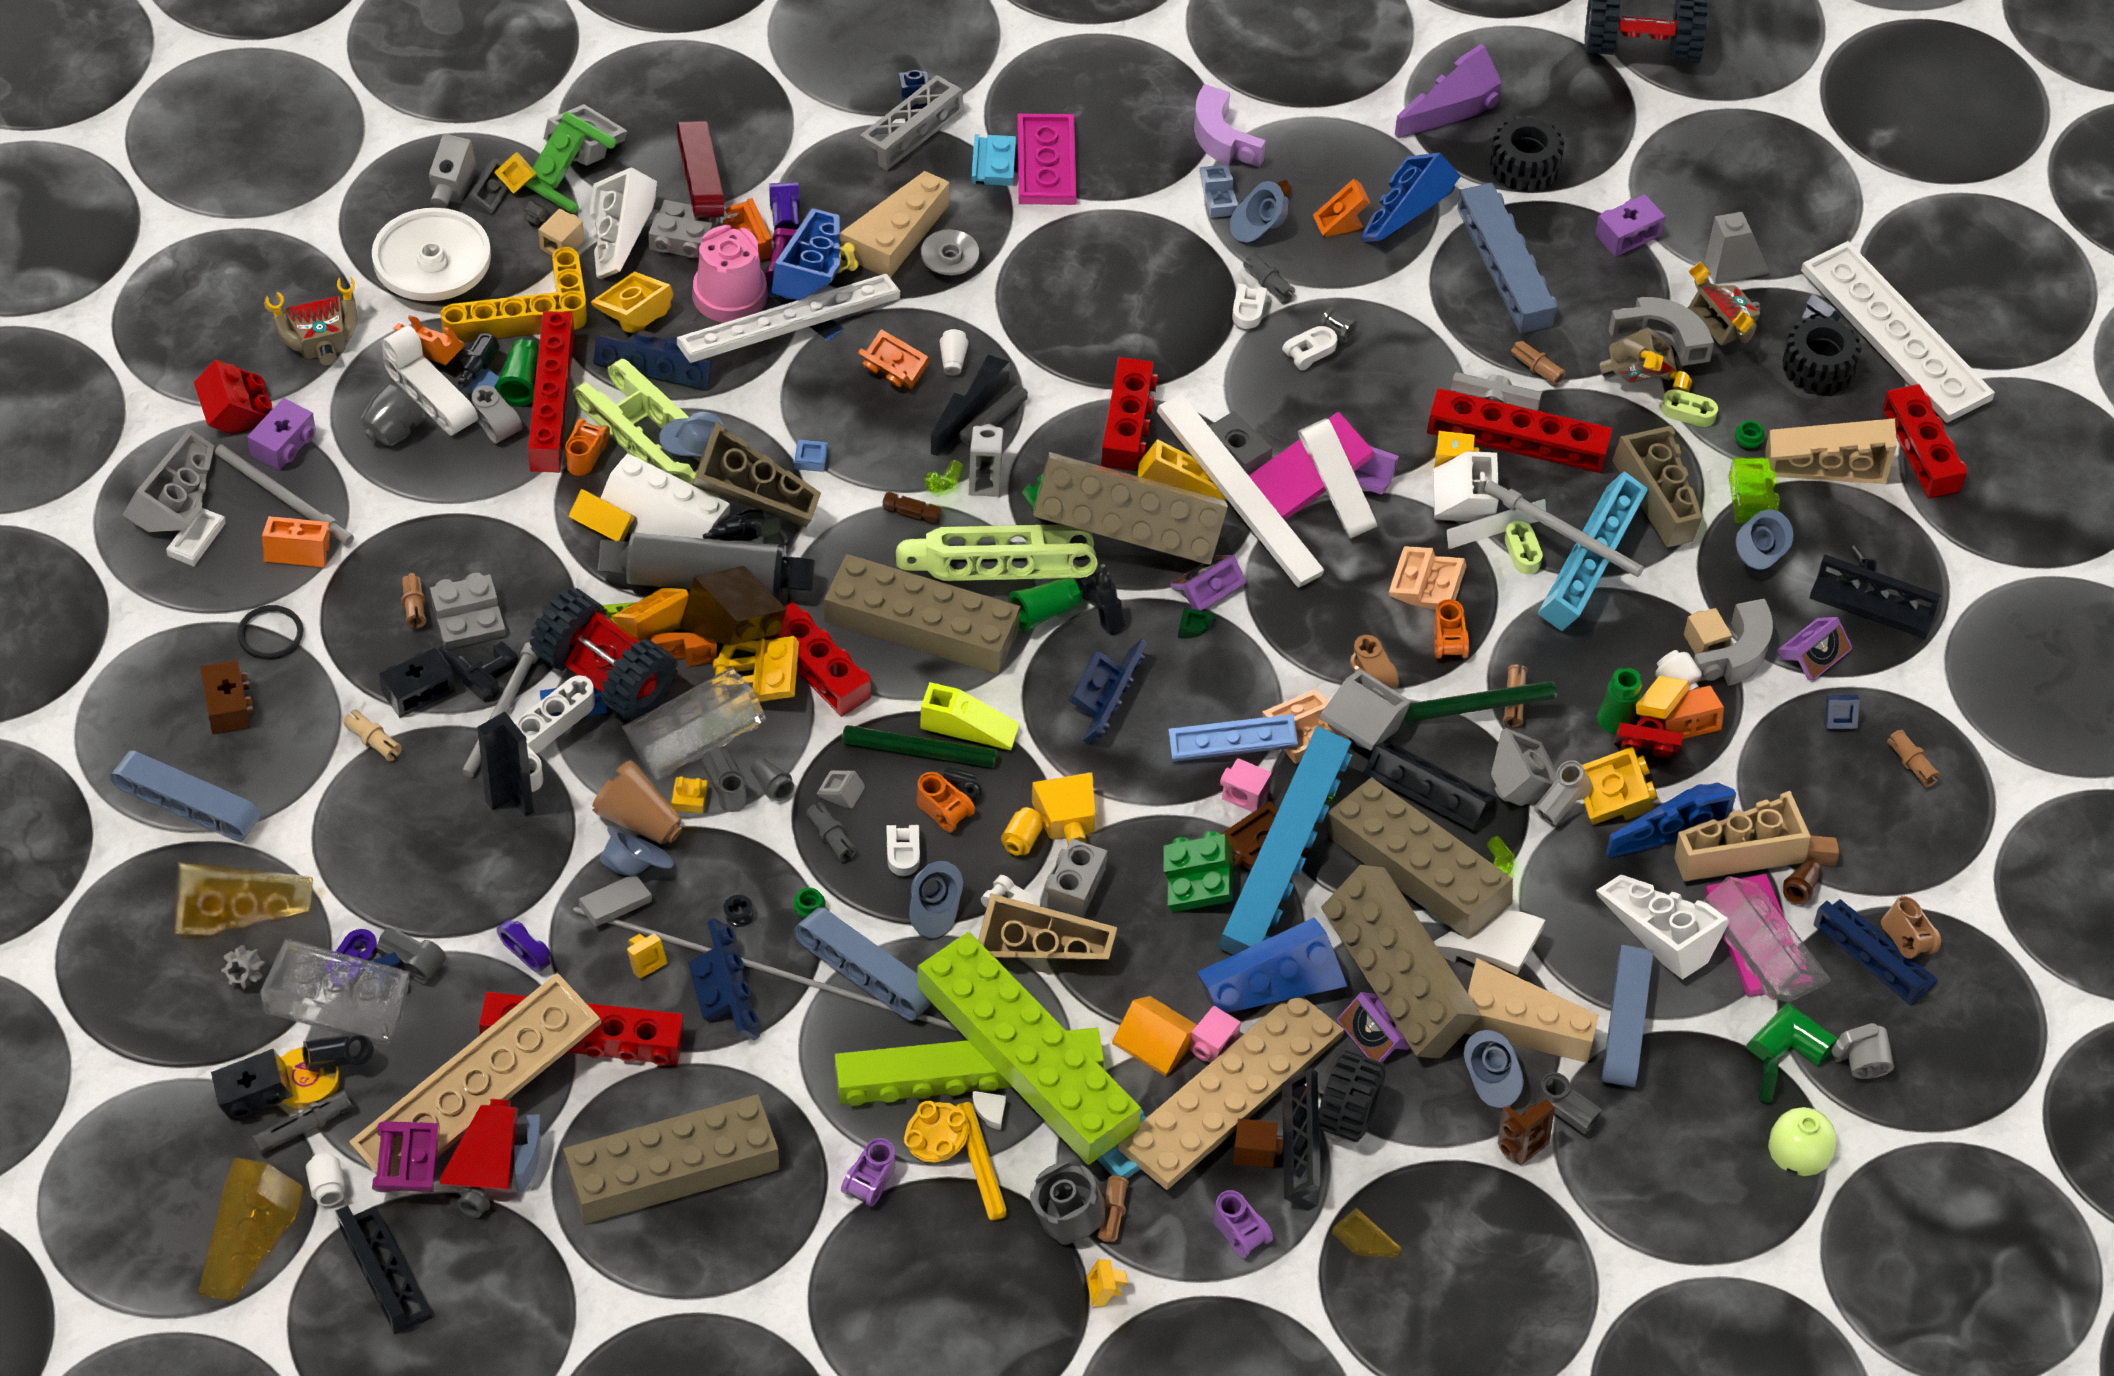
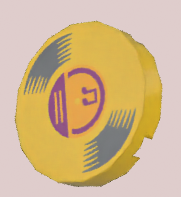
[281,1047,340,1109]

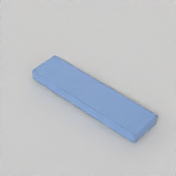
[1169,714,1298,762]

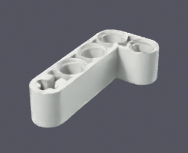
[381,325,478,436]
[1298,418,1378,539]
[514,675,595,792]

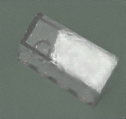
[622,667,767,780]
[1702,876,1831,1002]
[260,938,410,1047]

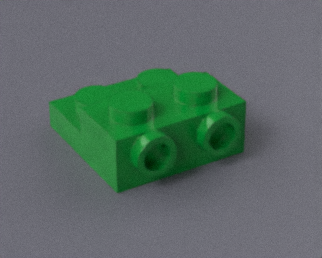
[1164,831,1233,912]

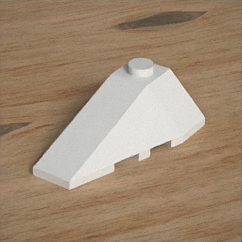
[590,167,657,279]
[1596,875,1729,979]

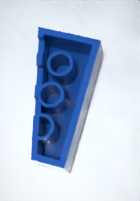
[1197,917,1347,1013]

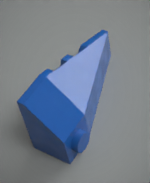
[1361,153,1461,242]
[772,208,840,300]
[1606,782,1736,858]

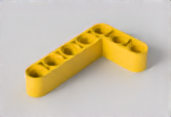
[441,247,587,343]

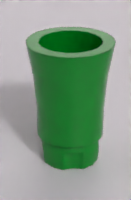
[494,339,539,407]
[1008,578,1082,632]
[1597,668,1643,735]

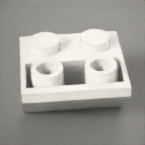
[1433,451,1499,521]

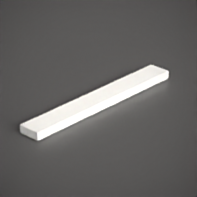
[677,274,900,363]
[1157,394,1324,588]

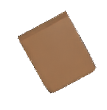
[1806,835,1839,867]

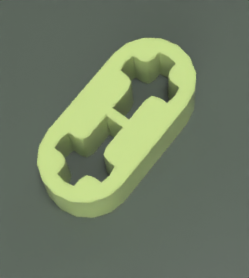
[1661,389,1718,427]
[1505,521,1543,574]

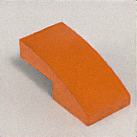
[650,633,717,667]

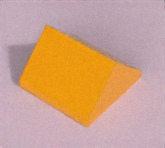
[611,588,689,641]
[1112,996,1197,1077]

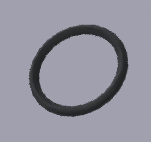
[237,605,304,659]

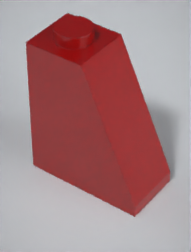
[440,1099,519,1189]

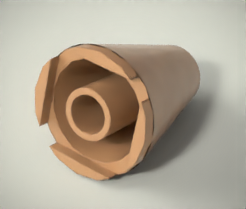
[592,760,683,845]

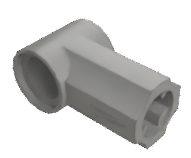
[1534,760,1592,825]

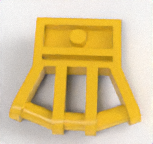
[711,636,799,717]

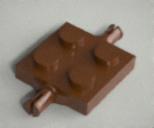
[1221,801,1310,872]

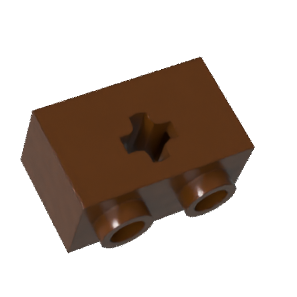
[200,659,254,734]

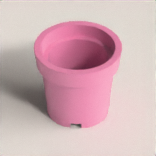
[692,225,768,323]

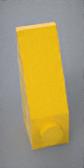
[1138,439,1227,500]

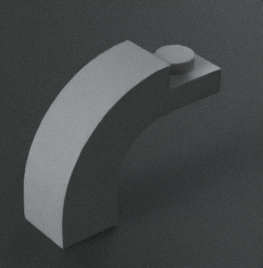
[1609,297,1714,366]
[1694,598,1773,686]

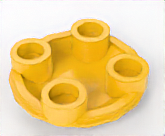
[904,1101,970,1163]

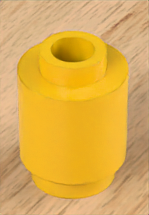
[1001,807,1043,855]

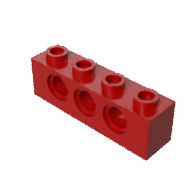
[1101,357,1158,471]
[1882,384,1967,498]
[764,602,872,717]

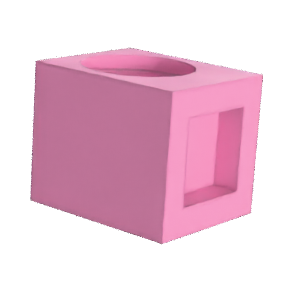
[1220,758,1272,812]
[1189,1005,1241,1063]

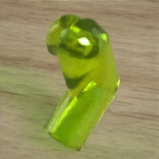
[924,460,964,493]
[1487,836,1515,875]

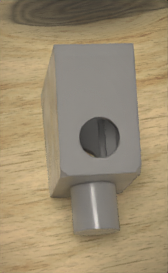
[429,133,478,208]
[969,424,1003,497]

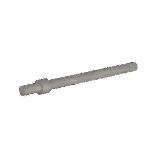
[215,444,354,546]
[1484,480,1644,577]
[462,636,539,778]

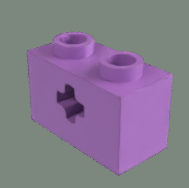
[1595,194,1666,257]
[247,398,316,471]

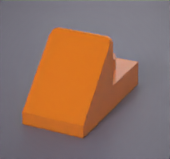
[1313,179,1371,237]

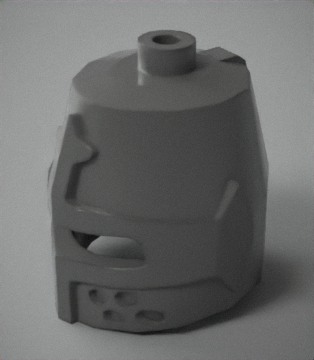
[360,383,426,446]

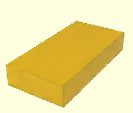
[568,489,635,542]
[1636,676,1689,719]

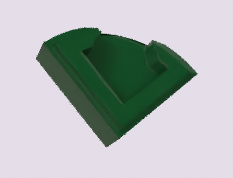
[1178,608,1215,639]
[1759,1057,1778,1103]

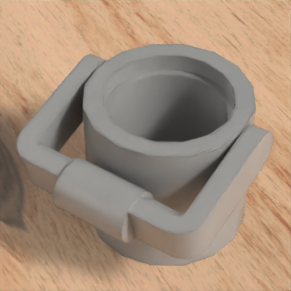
[1831,1023,1894,1079]

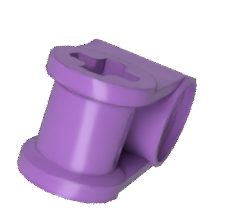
[841,1138,895,1207]
[1213,1190,1273,1258]

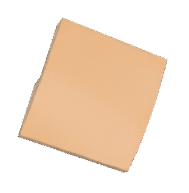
[1389,546,1466,610]
[1262,689,1349,764]

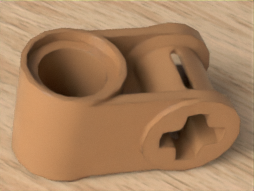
[1350,635,1399,689]
[1881,896,1941,958]

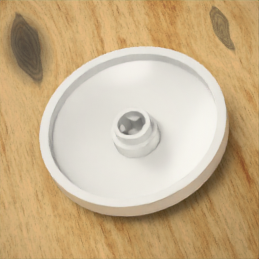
[372,208,491,301]

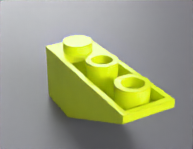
[920,682,1020,750]

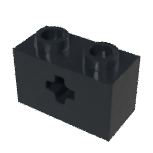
[379,648,455,718]
[211,1049,293,1120]

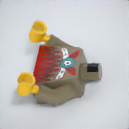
[1688,261,1760,346]
[264,277,358,365]
[1600,327,1692,392]

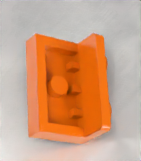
[858,329,931,390]

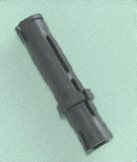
[252,1090,353,1155]

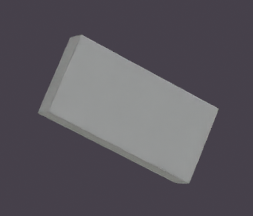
[579,874,652,927]

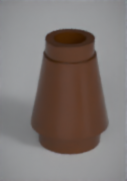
[1783,860,1821,904]

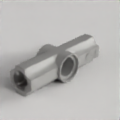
[1451,372,1543,411]

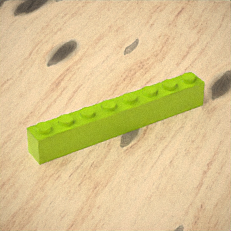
[835,1027,1104,1106]

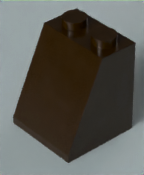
[680,566,787,646]

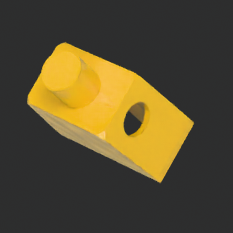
[1032,772,1095,845]

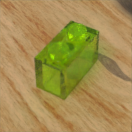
[1728,458,1779,523]

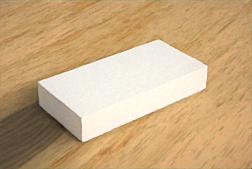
[166,508,226,566]

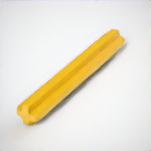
[957,1102,1006,1221]

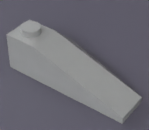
[123,429,214,532]

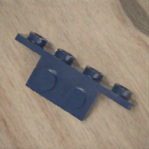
[593,331,712,389]
[1068,639,1147,744]
[688,918,760,1040]

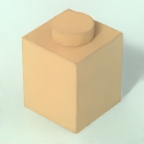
[538,208,584,256]
[1684,608,1732,654]

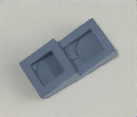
[1199,164,1239,218]
[514,1114,541,1192]

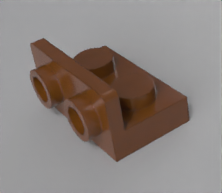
[1498,1099,1555,1166]

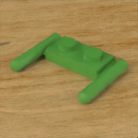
[524,111,616,214]

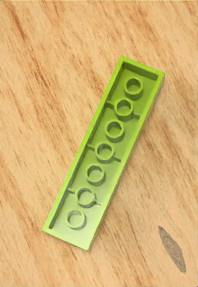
[917,931,1141,1165]

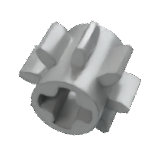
[221,945,265,989]

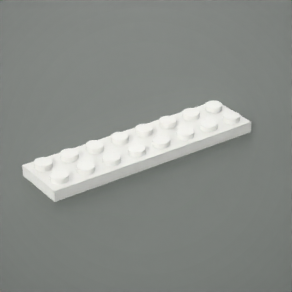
[1801,241,1995,423]

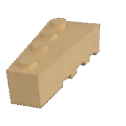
[840,171,950,278]
[1765,419,1897,484]
[1674,791,1811,881]
[978,893,1117,960]
[1465,958,1599,1063]

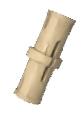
[343,709,402,761]

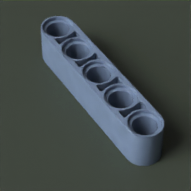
[110,750,261,842]
[794,907,933,1021]
[1602,945,1653,1087]

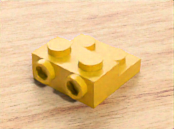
[1577,747,1659,825]

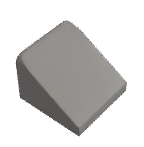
[817,770,865,809]

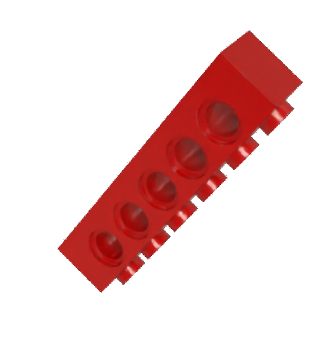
[528,311,574,473]
[1427,388,1612,474]
[479,992,684,1065]

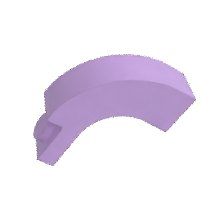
[1194,84,1266,168]

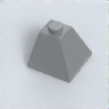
[1491,728,1557,806]

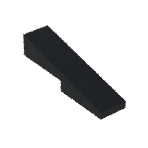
[931,354,1010,456]

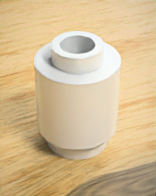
[305,1153,345,1206]

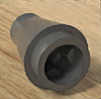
[751,758,794,801]

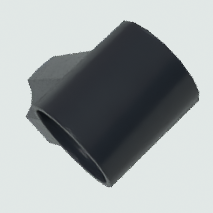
[302,1032,374,1070]

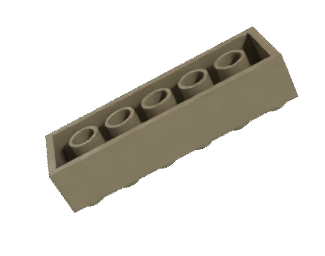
[1033,452,1228,565]
[824,554,1021,675]
[1327,777,1513,940]
[1321,865,1482,1058]
[563,1094,779,1225]

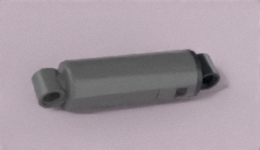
[597,533,815,600]

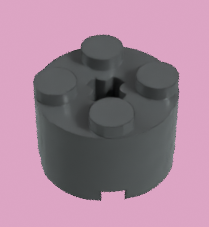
[1030,1162,1106,1245]

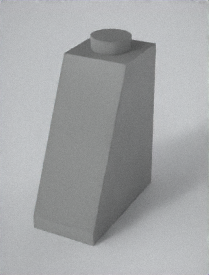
[1704,212,1769,284]

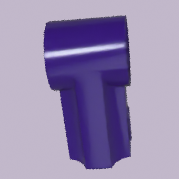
[769,182,799,230]

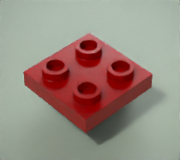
[1614,716,1683,758]

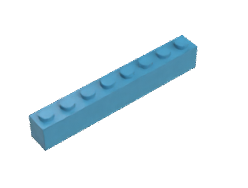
[1217,726,1352,955]

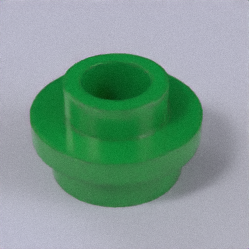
[1735,420,1765,448]
[793,888,826,918]

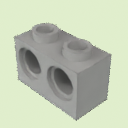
[1044,838,1108,918]

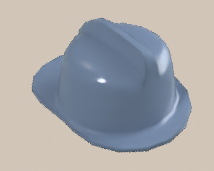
[1230,181,1290,243]
[659,411,728,457]
[1736,510,1794,570]
[600,825,674,876]
[909,861,963,938]
[1464,1030,1524,1108]

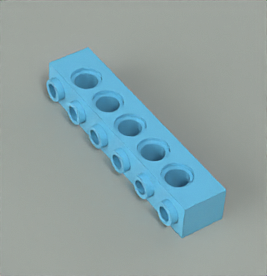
[1537,471,1648,631]

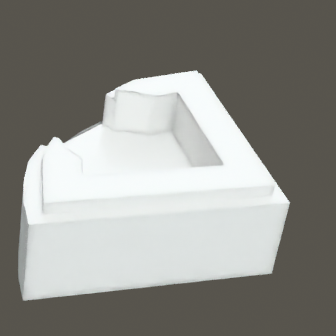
[973,1091,1006,1130]

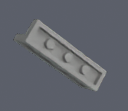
[860,75,964,171]

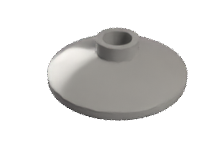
[921,229,979,275]

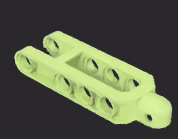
[573,358,720,497]
[896,524,1098,581]

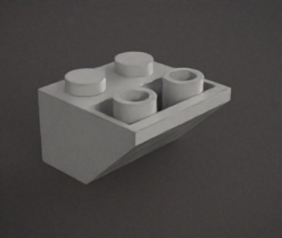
[1319,669,1412,751]

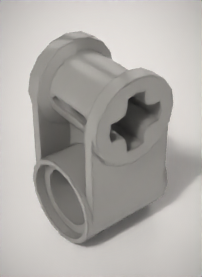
[472,386,523,444]

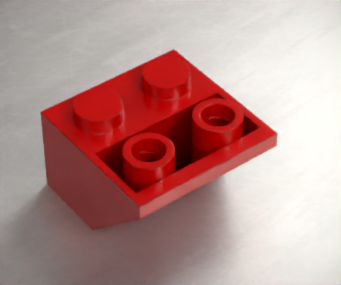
[194,359,272,434]

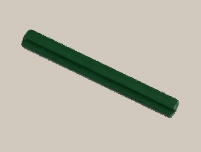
[1404,681,1557,722]
[842,725,997,768]

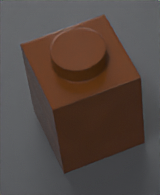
[1233,1118,1283,1168]

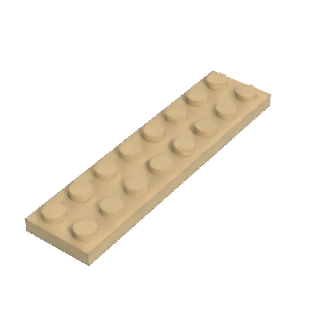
[349,973,601,1194]
[1118,996,1344,1190]

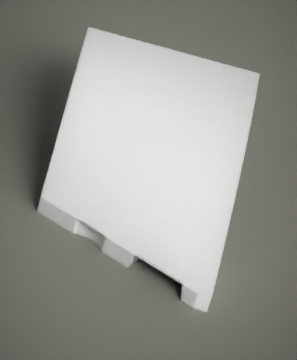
[1434,910,1545,975]

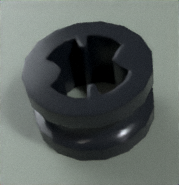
[723,895,753,927]

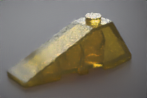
[175,862,313,936]
[198,1157,304,1301]

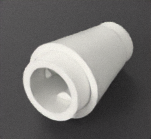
[939,329,969,376]

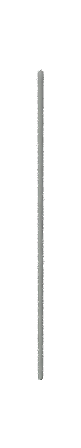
[573,907,958,1031]

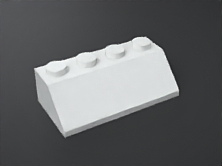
[601,453,730,540]

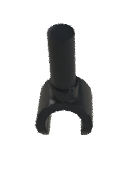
[1851,545,1877,572]

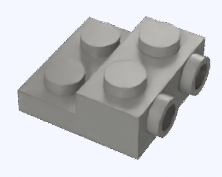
[543,104,627,166]
[649,200,720,259]
[430,573,506,650]

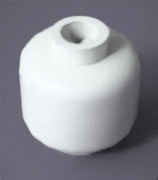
[1655,650,1702,690]

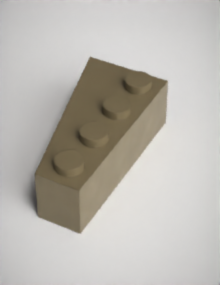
[692,421,821,528]
[1612,425,1702,548]

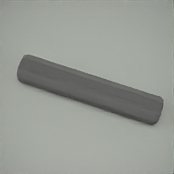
[960,385,1028,446]

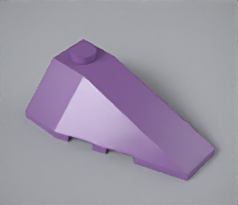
[1394,44,1502,138]

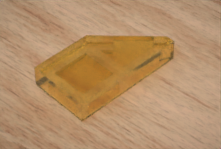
[1332,1208,1401,1257]

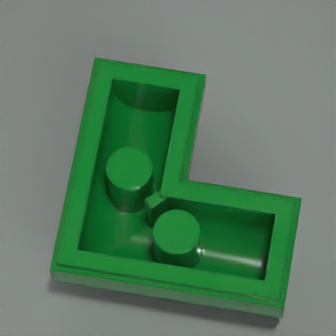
[1746,1002,1838,1066]

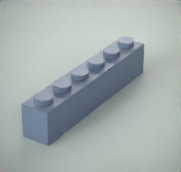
[1457,183,1558,334]

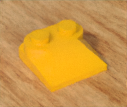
[591,272,674,334]

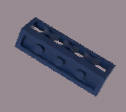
[1813,899,1938,1006]

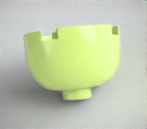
[1768,1107,1837,1176]

